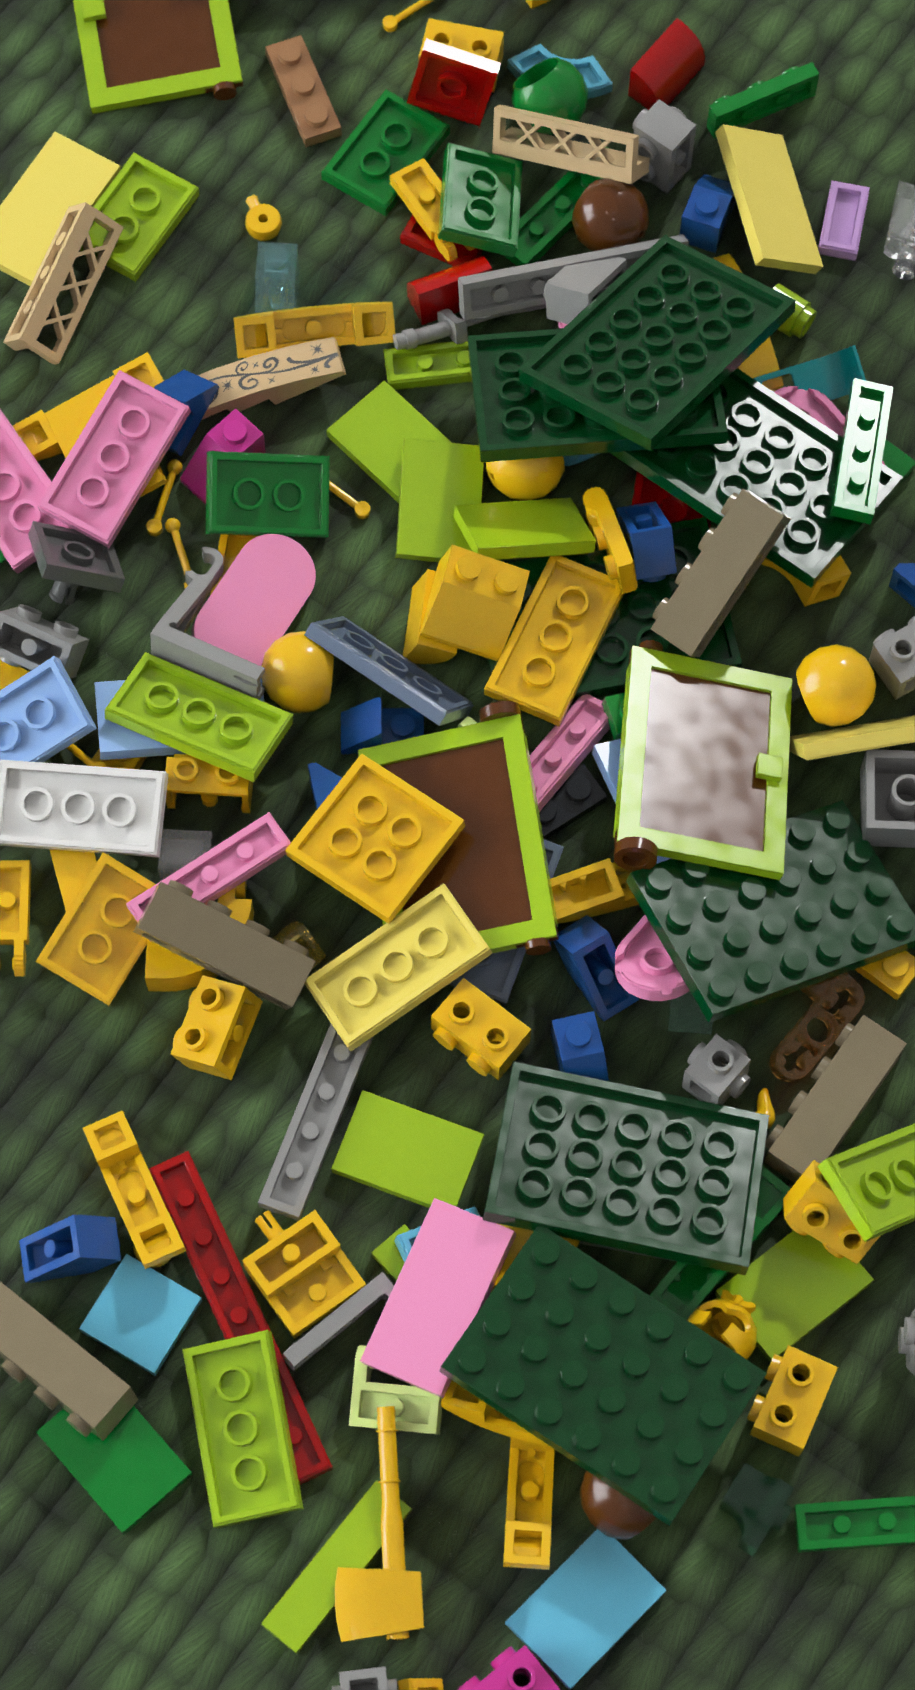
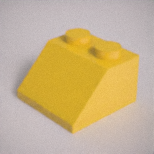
[420,544,530,662]

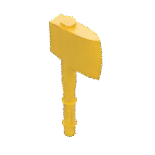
[335,1406,424,1642]

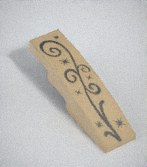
[198,337,346,420]

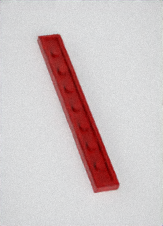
[149,1151,333,1485]

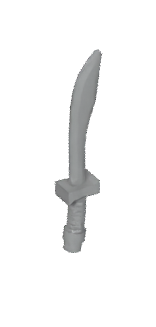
[393,304,546,350]

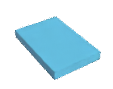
[505,1529,666,1690]

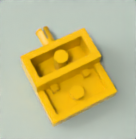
[242,1210,366,1339]

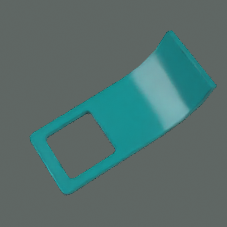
[754,345,866,400]

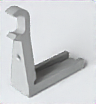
[150,547,265,700]
[282,1272,394,1372]

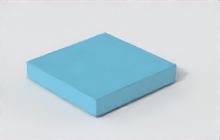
[79,1254,202,1376]

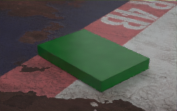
[321,89,450,217]
[438,143,523,257]
[206,451,330,538]
[36,1406,193,1535]

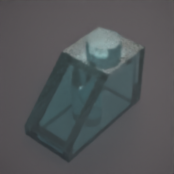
[255,242,300,314]

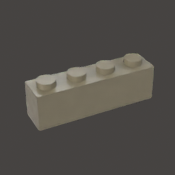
[651,489,791,658]
[133,880,315,1010]
[764,1015,907,1183]
[0,1281,138,1441]

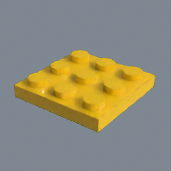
[285,754,465,924]

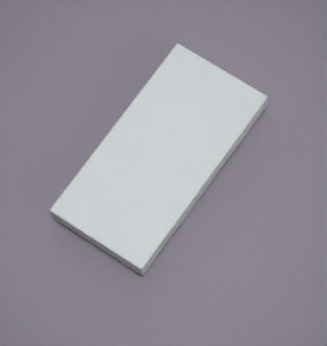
[0,760,169,858]

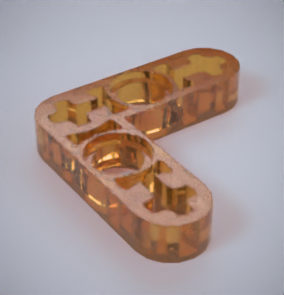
[770,972,865,1082]

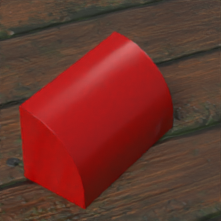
[628,18,705,109]
[407,256,493,325]

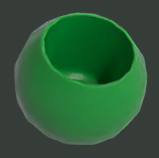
[511,57,588,135]

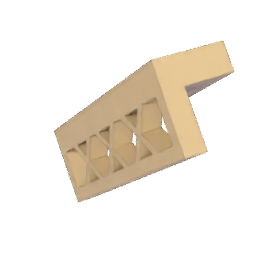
[492,105,650,184]
[3,202,124,365]

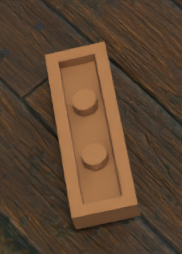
[265,35,342,147]

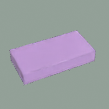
[818,181,870,261]

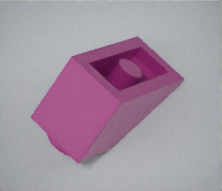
[180,408,266,505]

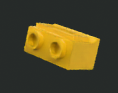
[165,754,253,813]

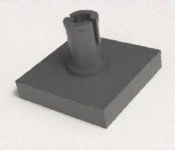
[28,521,125,605]

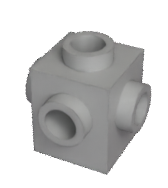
[682,1034,751,1105]

